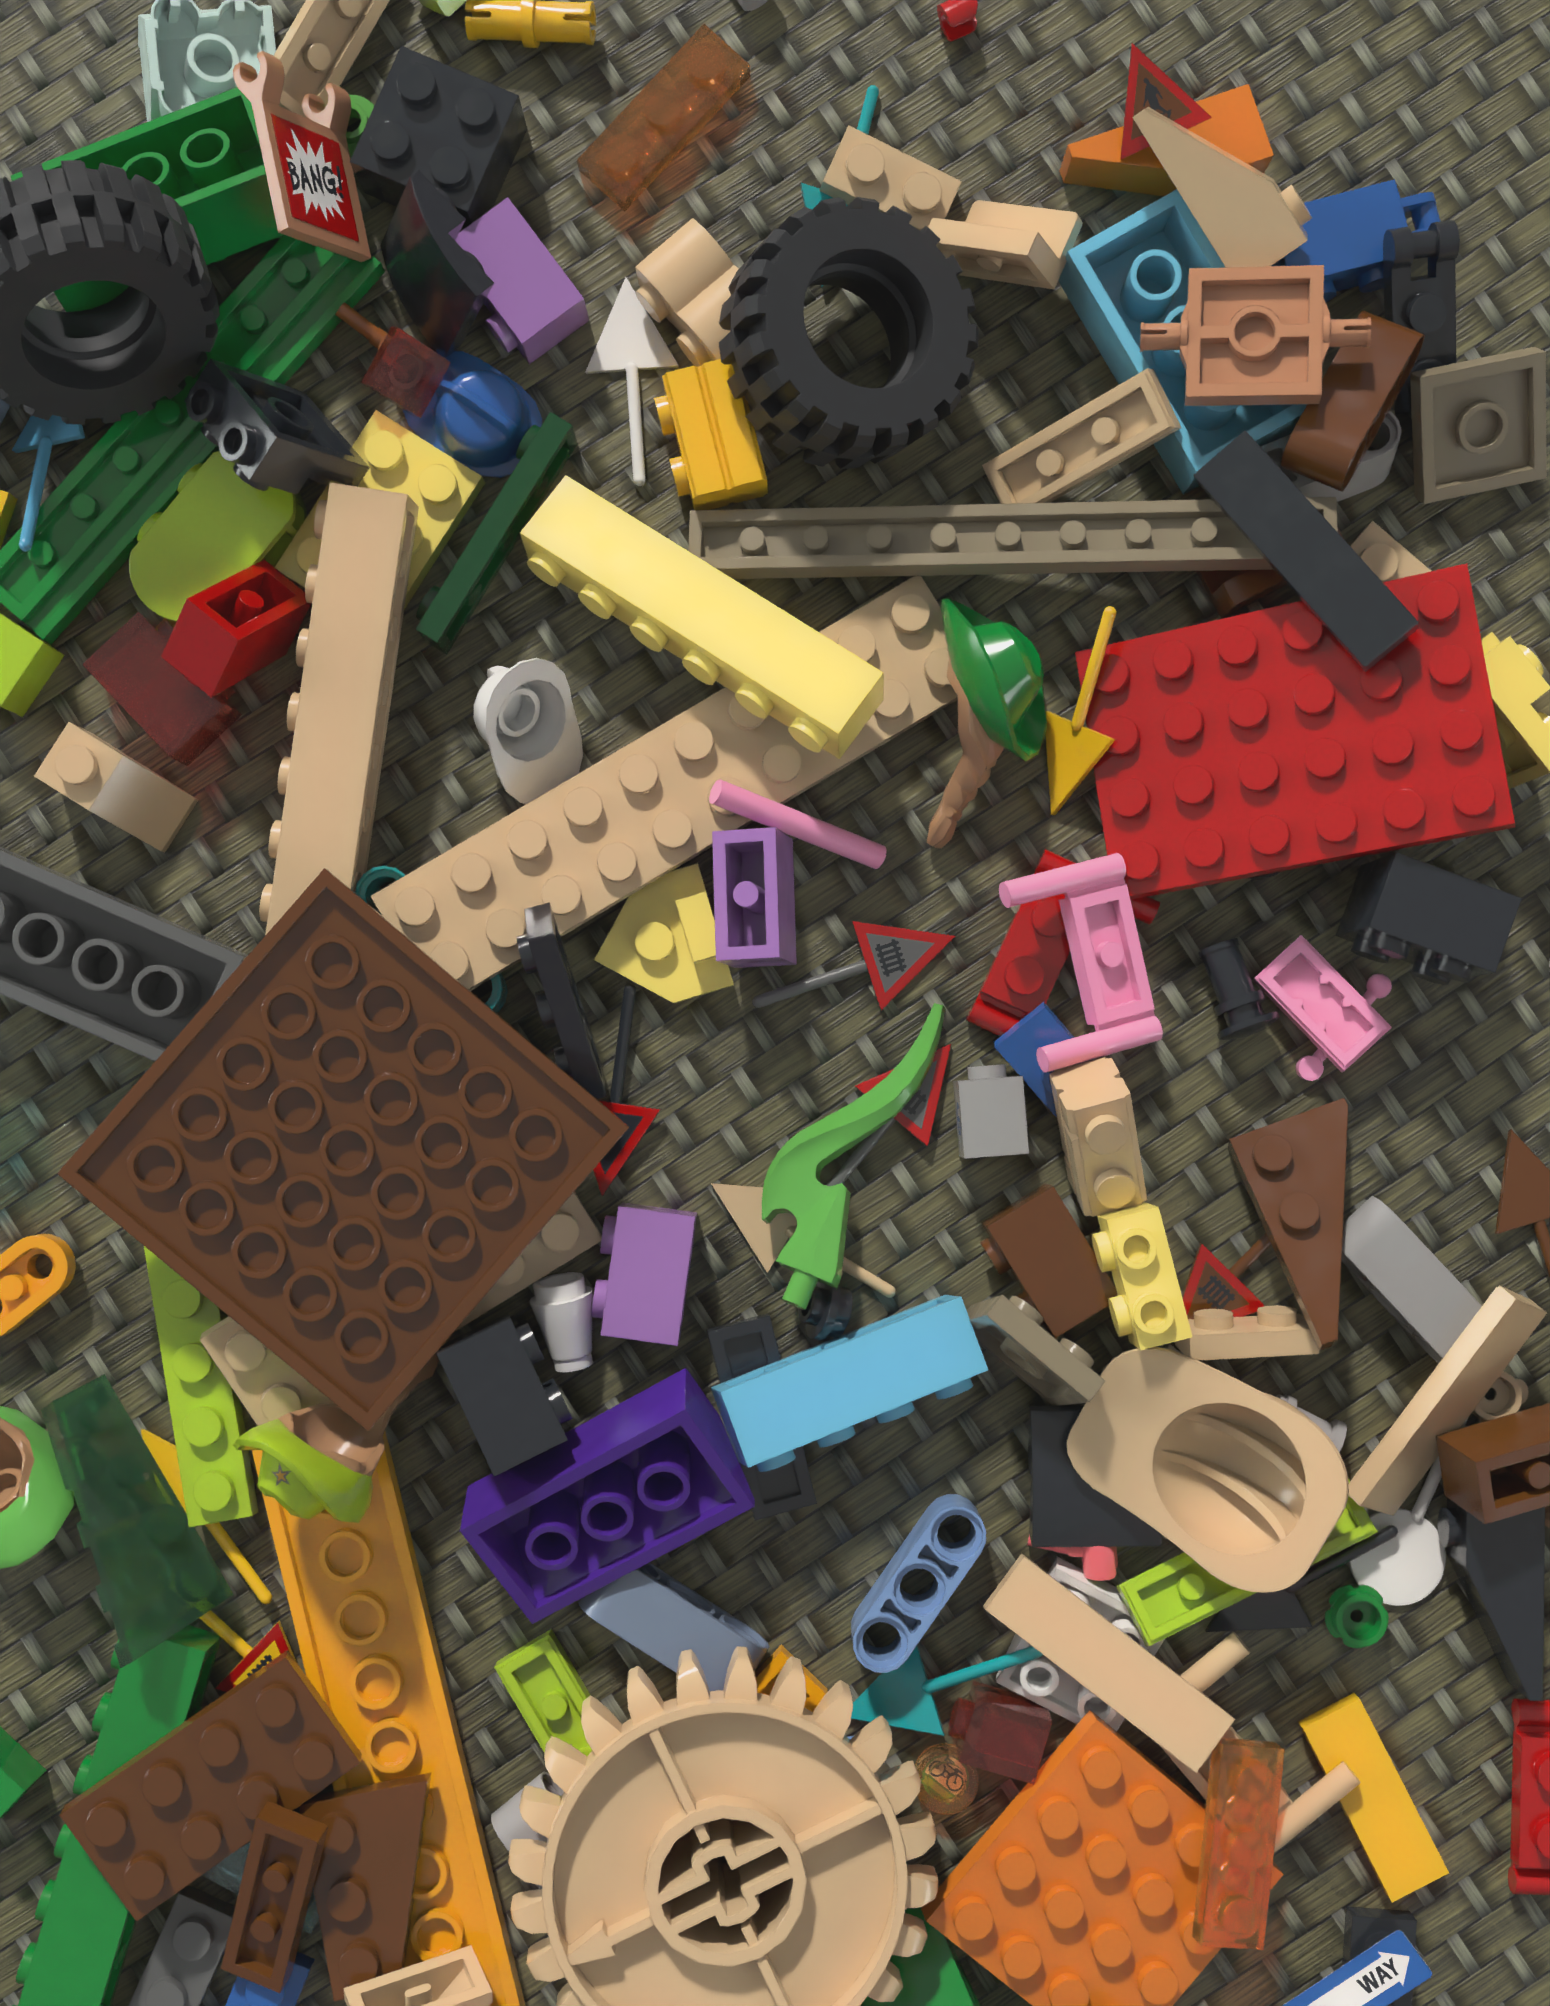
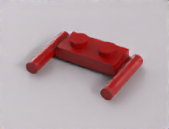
[966,849,1161,1036]
[1508,1699,1550,1895]

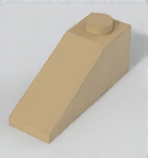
[1132,107,1312,267]

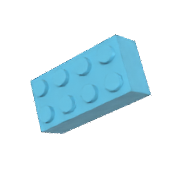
[1058,189,1307,495]

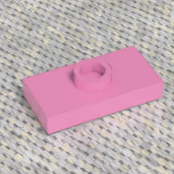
[1252,935,1392,1072]

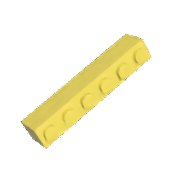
[520,475,884,759]

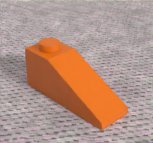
[1059,84,1274,196]

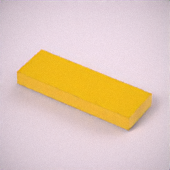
[1298,1693,1449,1903]

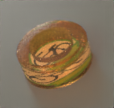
[915,1743,979,1815]

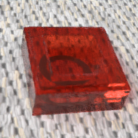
[361,326,451,418]

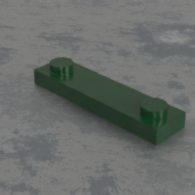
[416,412,578,655]

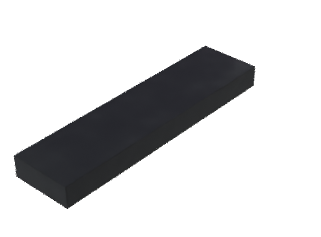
[1194,431,1419,672]

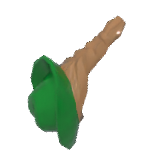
[926,599,1047,848]

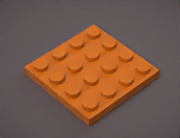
[921,1710,1284,2006]

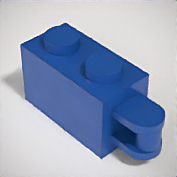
[1272,179,1441,302]

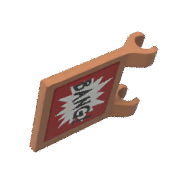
[233,51,371,262]

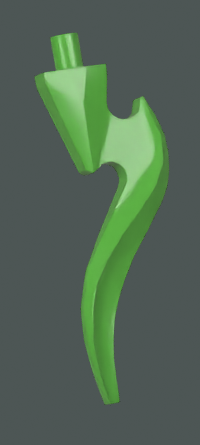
[762,1003,946,1310]

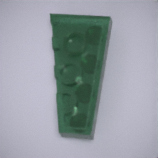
[41,1374,234,1668]

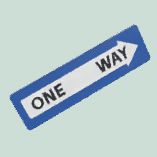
[1283,1930,1432,2006]

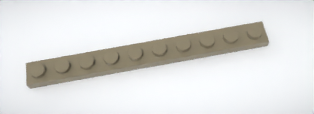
[688,497,1338,579]

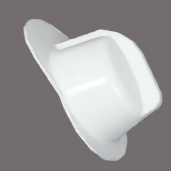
[473,658,583,804]

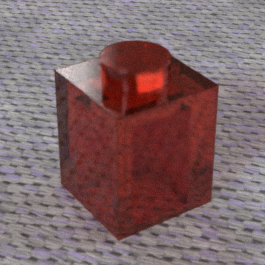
[948,1681,1052,1785]

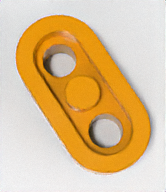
[0,1234,76,1337]

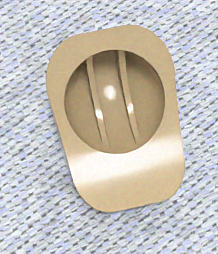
[1067,1347,1349,1593]

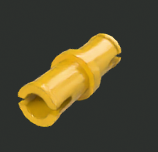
[465,0,596,48]

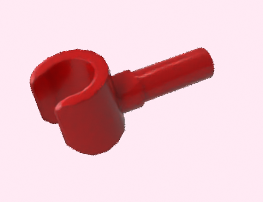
[937,0,978,42]

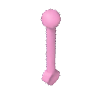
[1296,974,1392,1081]

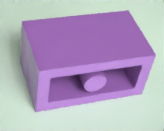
[455,197,589,365]
[712,827,797,968]
[591,1202,697,1346]

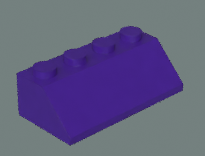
[460,1368,755,1624]

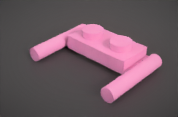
[999,853,1163,1073]

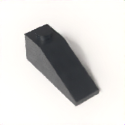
[1438,1498,1545,1701]

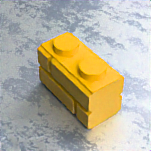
[654,359,768,510]

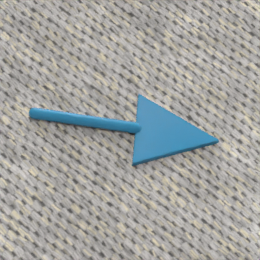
[12,415,85,552]

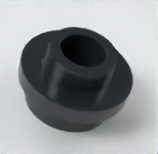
[799,1282,853,1341]

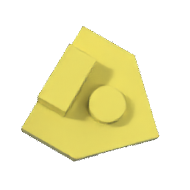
[594,863,734,1003]

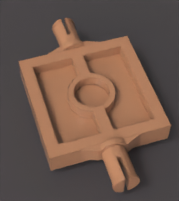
[1140,265,1371,406]

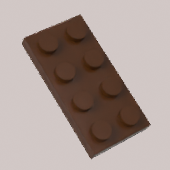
[59,1650,362,1921]

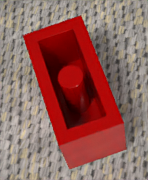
[161,560,311,698]

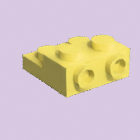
[1481,632,1550,789]
[1092,1202,1192,1350]

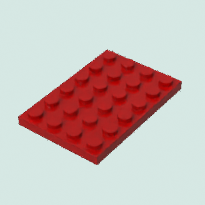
[1075,563,1515,900]

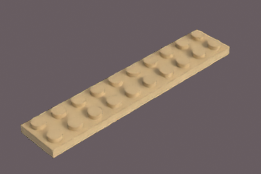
[370,576,958,991]

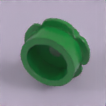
[1324,1584,1389,1648]

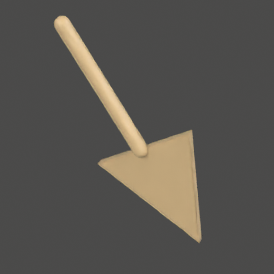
[711,1183,896,1298]

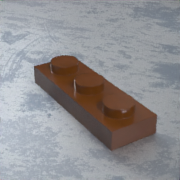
[221,1801,329,1993]

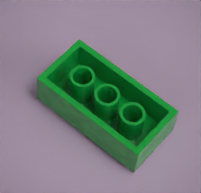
[11,87,284,312]

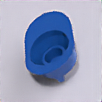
[402,351,542,477]

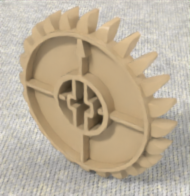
[508,1646,939,2006]

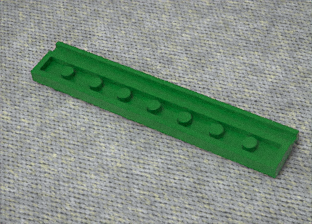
[0,235,385,645]

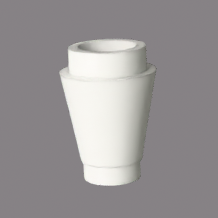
[529,1272,593,1372]

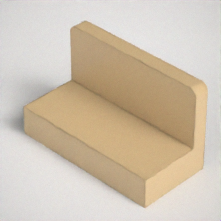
[928,200,1083,289]

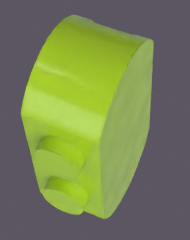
[129,451,307,626]

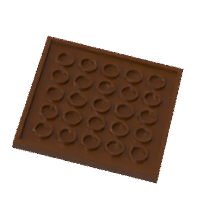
[57,868,629,1431]

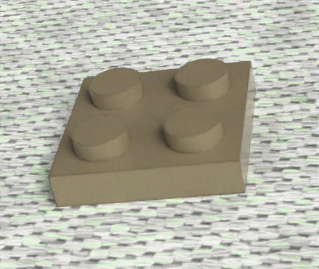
[1410,347,1547,504]
[967,1295,1105,1406]

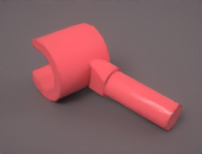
[1027,1536,1118,1581]

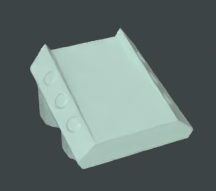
[138,0,276,122]

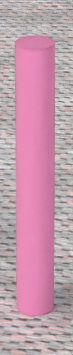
[709,779,887,869]

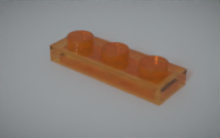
[577,24,751,212]
[1192,1738,1285,1950]

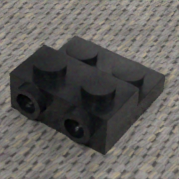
[184,359,370,494]

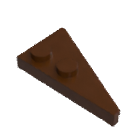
[1228,1098,1348,1351]

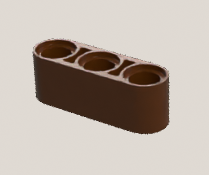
[1281,311,1425,492]

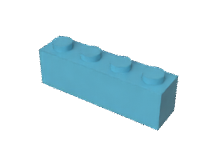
[711,1295,988,1472]

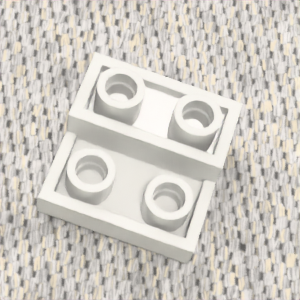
[996,1557,1165,1731]

